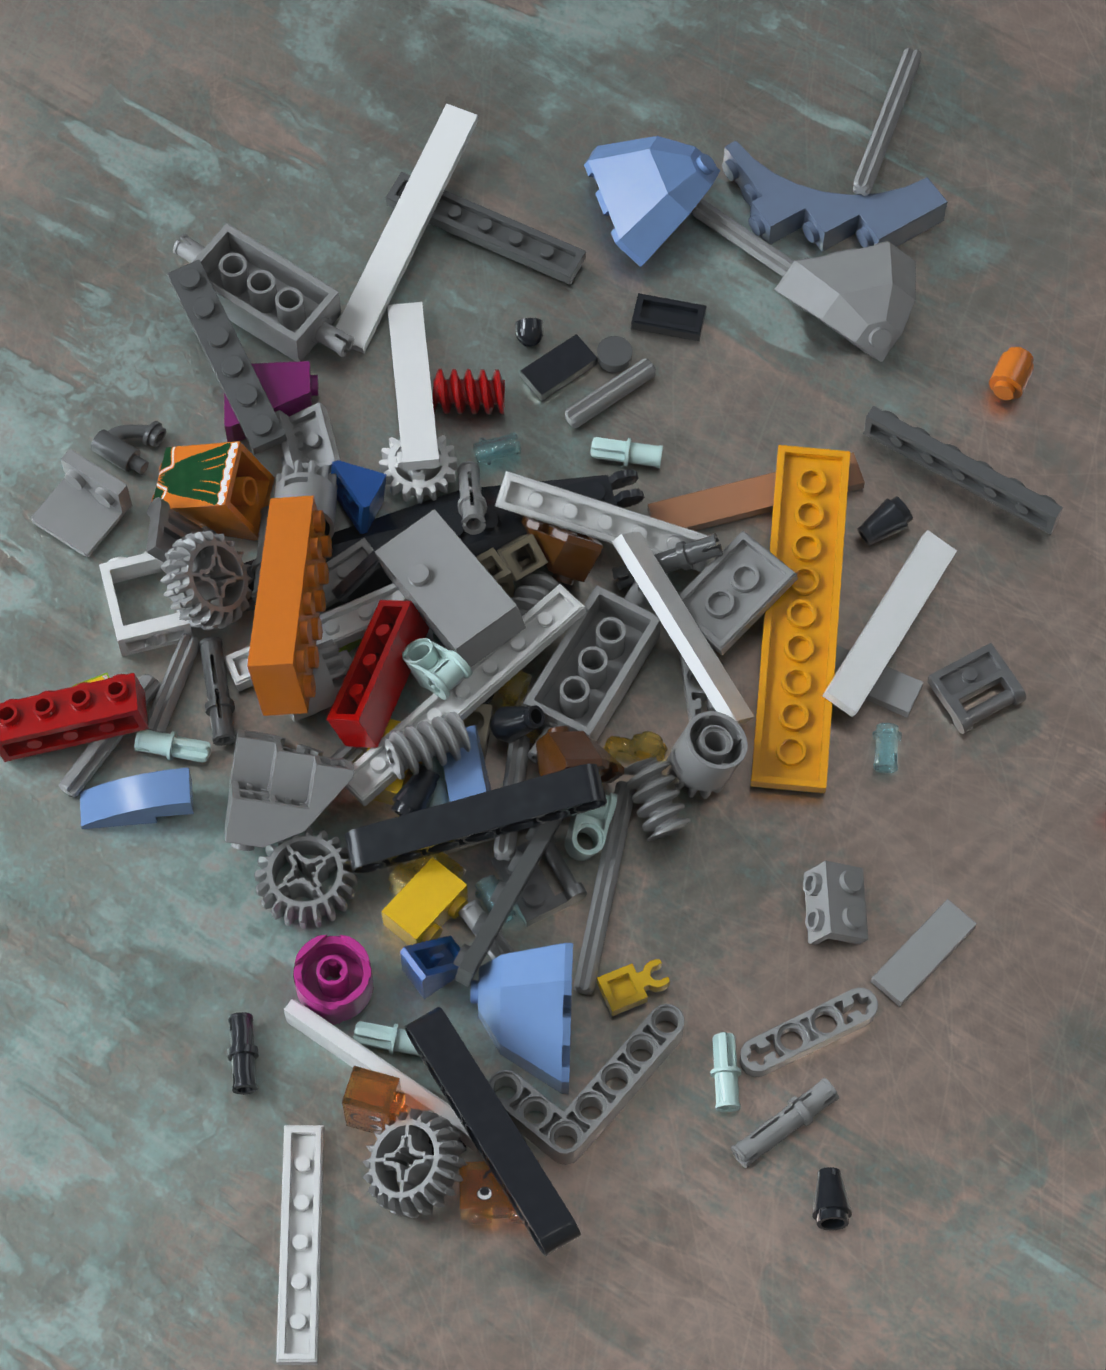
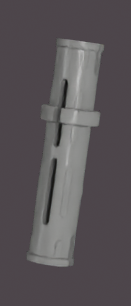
[457,461,487,535]
[731,1078,839,1168]

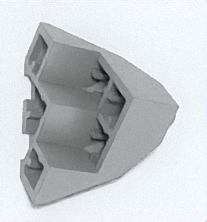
[774,241,916,362]
[225,729,354,851]

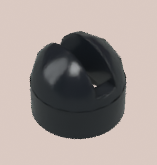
[515,318,544,347]

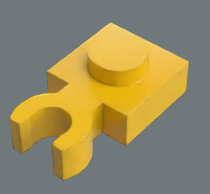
[597,959,670,1016]

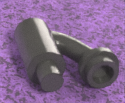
[91,421,166,474]

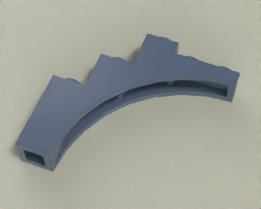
[722,141,948,252]

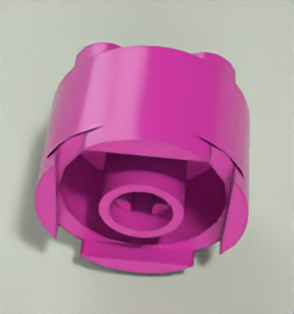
[293,934,374,1025]

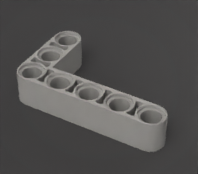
[488,1004,684,1165]

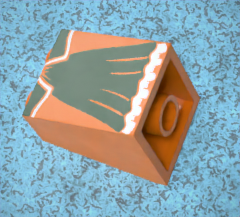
[151,441,275,541]

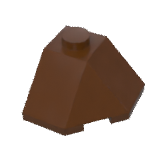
[521,515,603,585]
[536,726,625,783]

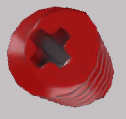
[433,369,505,415]

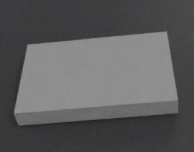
[679,531,798,655]

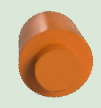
[989,347,1034,400]

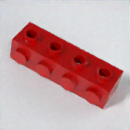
[327,600,429,748]
[0,673,149,762]

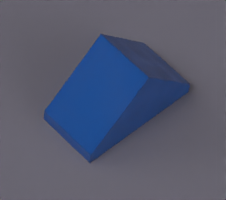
[331,460,387,534]
[400,935,461,1000]

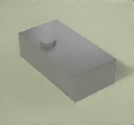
[375,509,526,667]

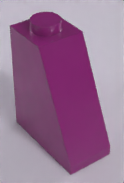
[224,361,319,442]

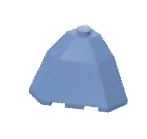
[584,136,721,267]
[470,943,573,1094]

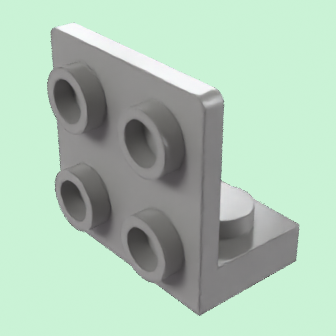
[31,449,132,557]

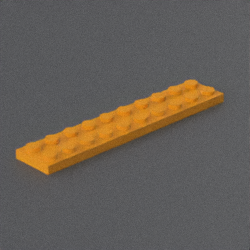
[750,445,850,793]

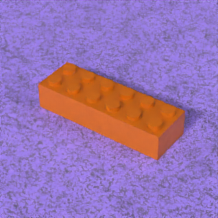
[247,495,332,716]

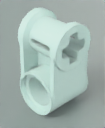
[402,638,473,700]
[565,793,617,861]

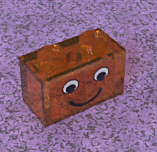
[342,1066,408,1133]
[459,1160,539,1225]

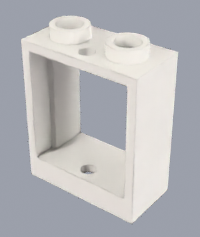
[99,551,193,657]

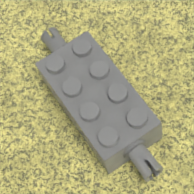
[173,223,354,362]
[523,580,661,763]

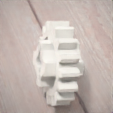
[379,435,458,503]

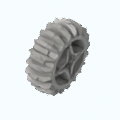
[160,530,254,630]
[254,827,358,929]
[362,1108,467,1218]

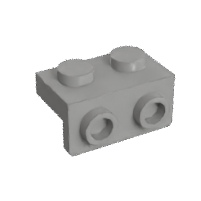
[275,402,341,474]
[803,860,868,945]

